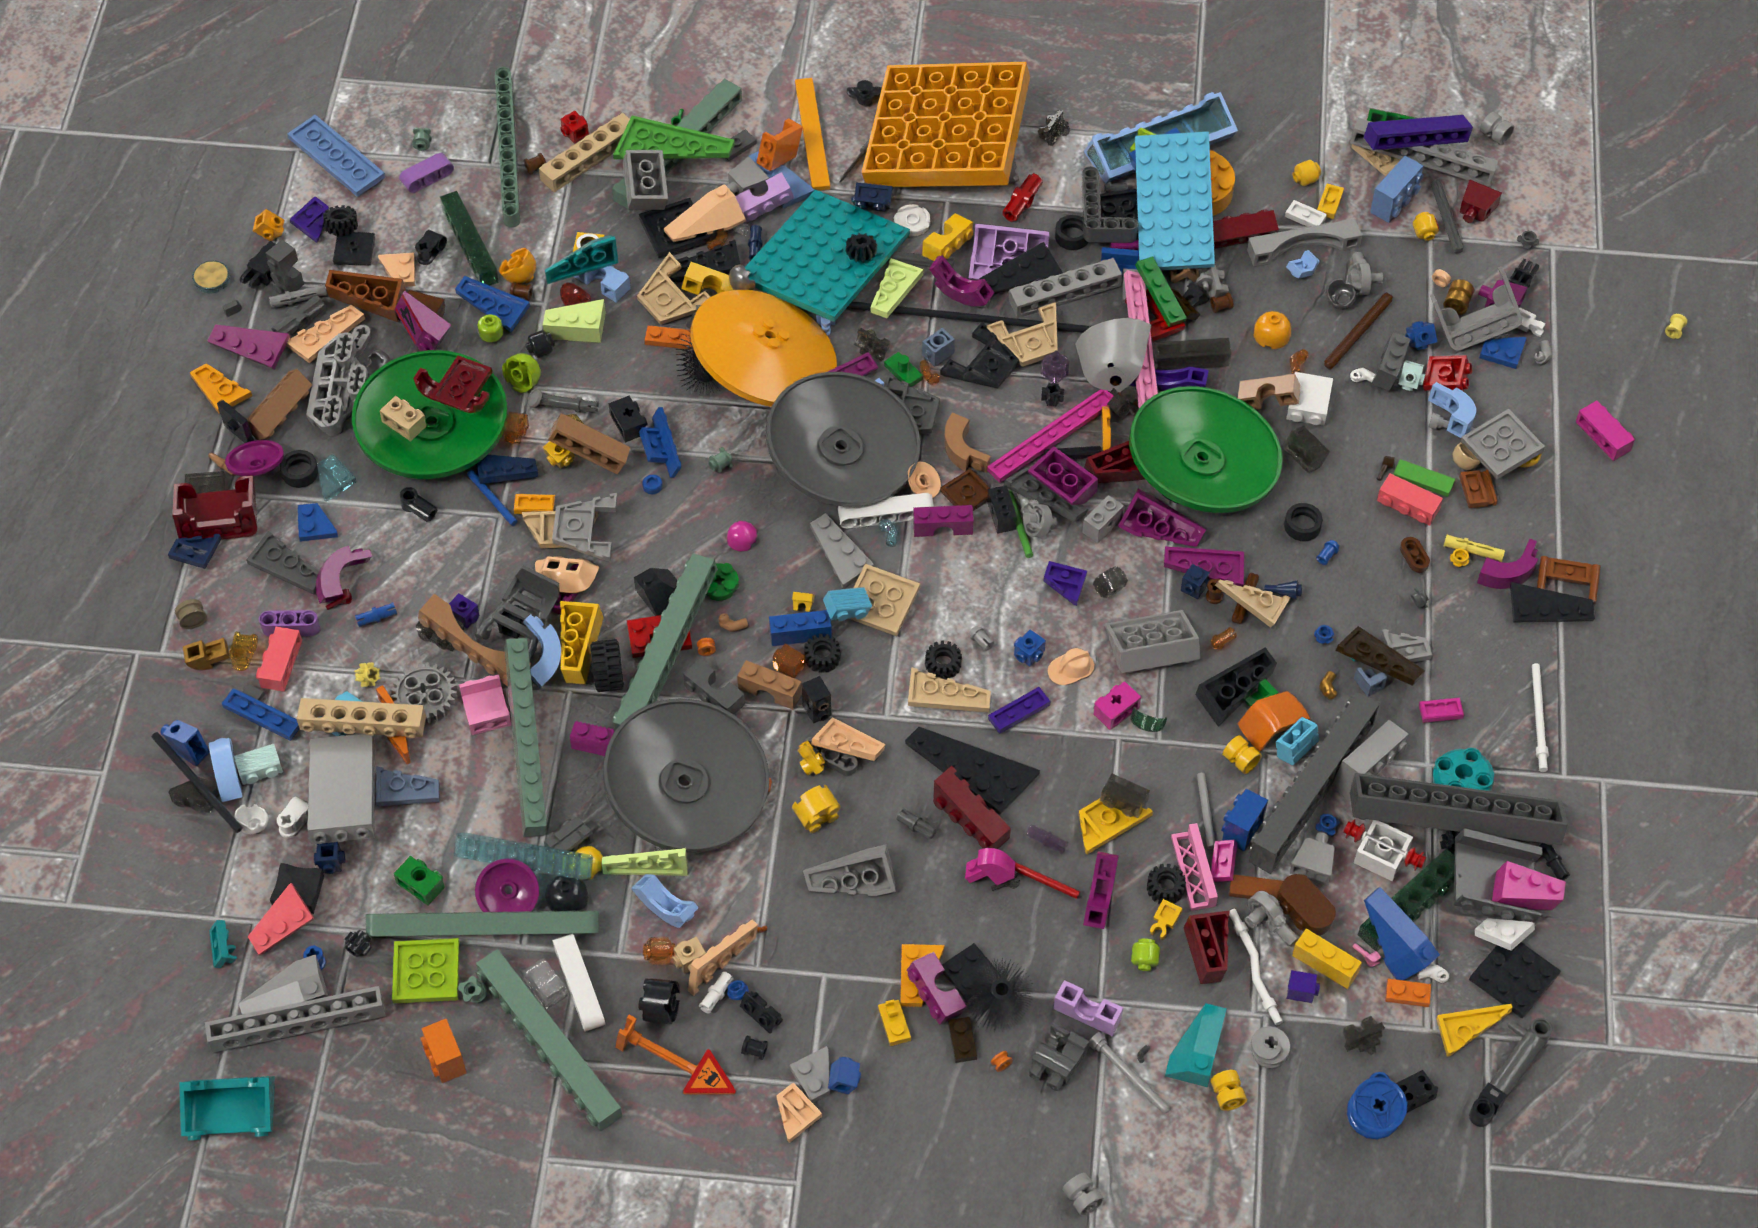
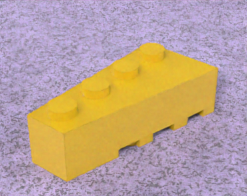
[560,601,604,684]

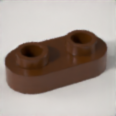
[1400,537,1430,573]

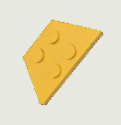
[1078,791,1153,855]

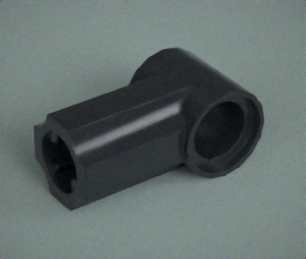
[400,487,438,522]

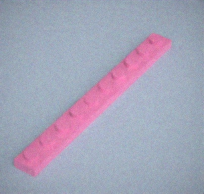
[1124,270,1158,409]

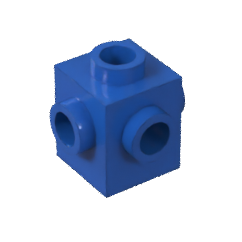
[1405,321,1437,350]
[1014,629,1046,667]

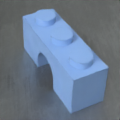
[574,265,630,302]

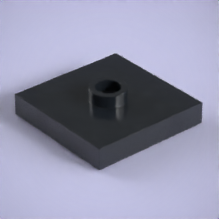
[333,232,375,266]
[217,400,254,443]

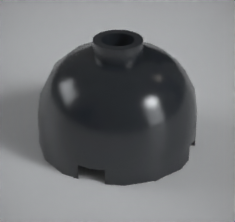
[545,874,589,911]

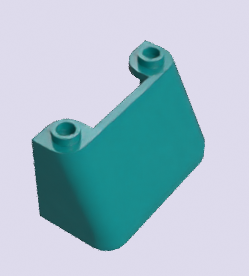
[179,1076,275,1140]

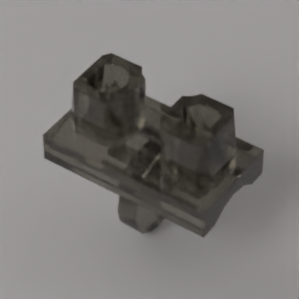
[1038,110,1070,146]
[854,328,890,361]
[1107,387,1138,420]
[1343,1016,1385,1055]

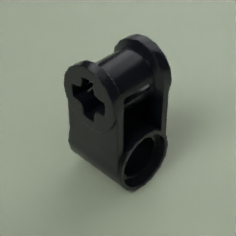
[415,230,447,265]

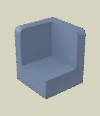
[1354,667,1387,697]

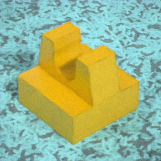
[792,592,815,612]

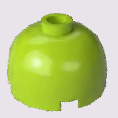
[502,353,541,393]

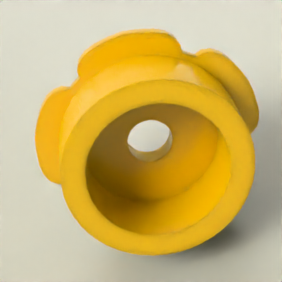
[1450,548,1469,567]

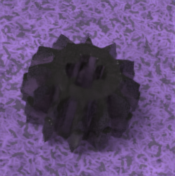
[1093,566,1128,598]

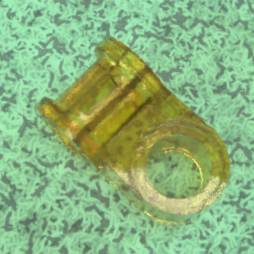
[229,632,258,671]

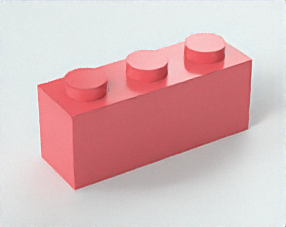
[1377,473,1443,526]
[256,627,302,692]

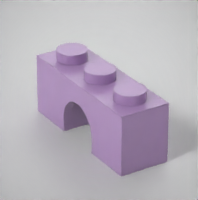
[735,172,794,223]
[1054,980,1123,1036]

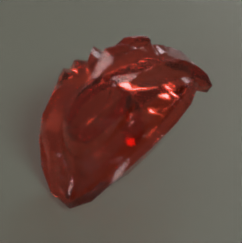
[560,282,591,306]

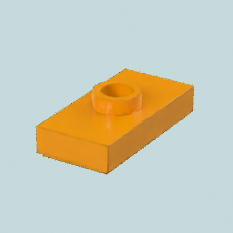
[514,494,555,514]

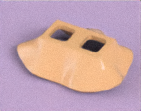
[535,556,599,593]

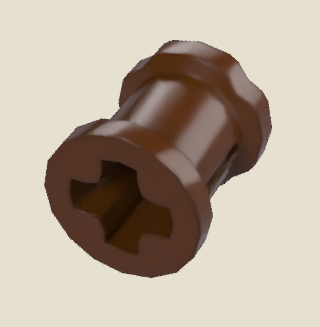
[524,153,546,175]
[510,282,533,301]
[1210,292,1234,313]
[1205,579,1224,604]

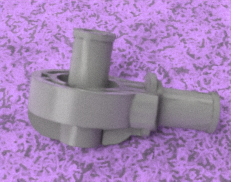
[1349,252,1383,295]
[1015,494,1057,538]
[1245,891,1299,946]

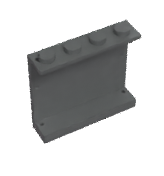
[1454,828,1542,923]

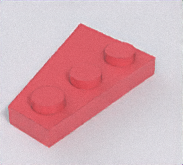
[248,883,314,955]

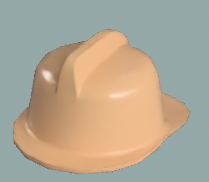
[1048,648,1095,685]

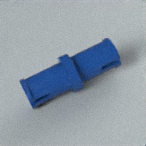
[355,602,397,627]

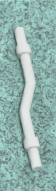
[1230,909,1283,1025]

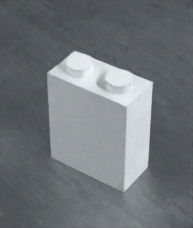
[1286,372,1333,426]

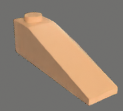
[664,184,746,242]

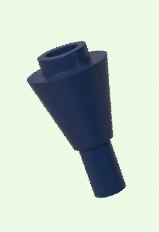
[1264,580,1302,600]

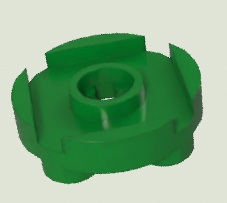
[706,563,739,601]

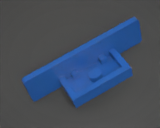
[639,407,681,478]

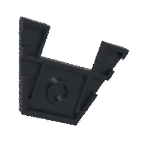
[940,322,1019,389]

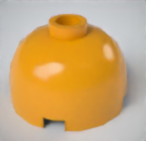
[499,248,537,284]
[1254,311,1292,349]

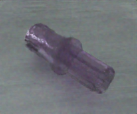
[1026,825,1068,854]

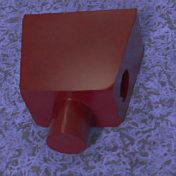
[1460,180,1502,223]

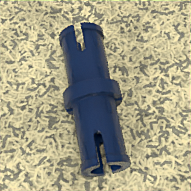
[748,225,763,261]

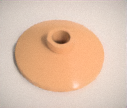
[907,462,941,497]

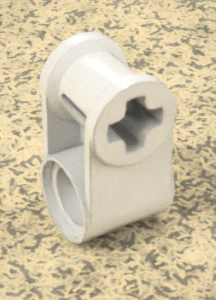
[277,797,308,838]

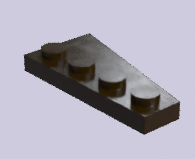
[1335,626,1425,686]

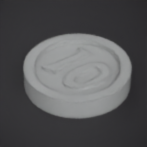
[527,389,542,408]

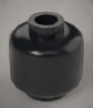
[525,330,555,358]

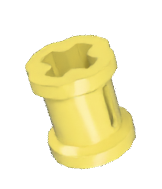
[1665,314,1687,339]

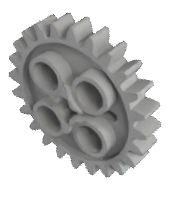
[391,662,458,723]

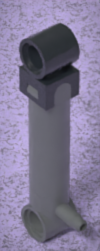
[1469,1018,1553,1127]

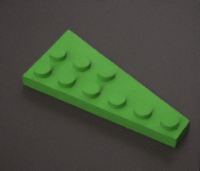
[613,115,735,160]

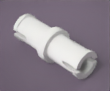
[699,972,734,1013]

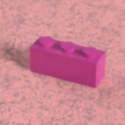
[1576,400,1635,461]

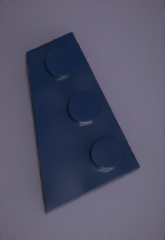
[476,455,538,484]

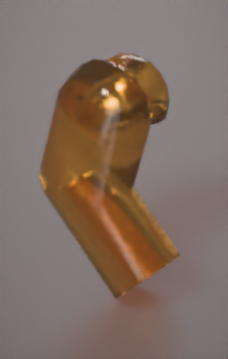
[706,228,728,251]
[919,360,939,385]

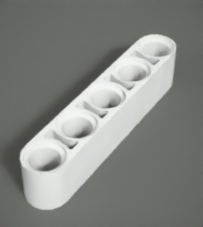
[838,493,934,529]
[552,933,606,1032]

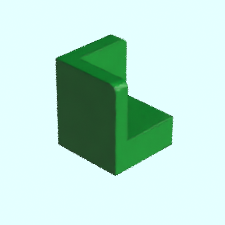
[1245,679,1279,707]

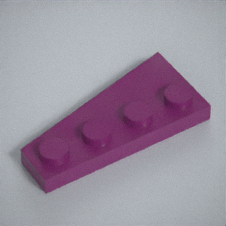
[207,324,290,369]
[1164,546,1244,587]

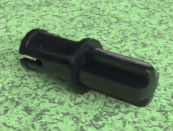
[1539,843,1570,880]

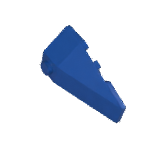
[1364,887,1440,980]

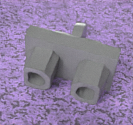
[1196,265,1229,301]

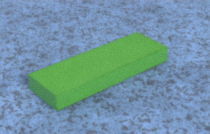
[1393,459,1455,497]

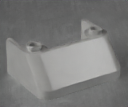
[1430,266,1522,350]

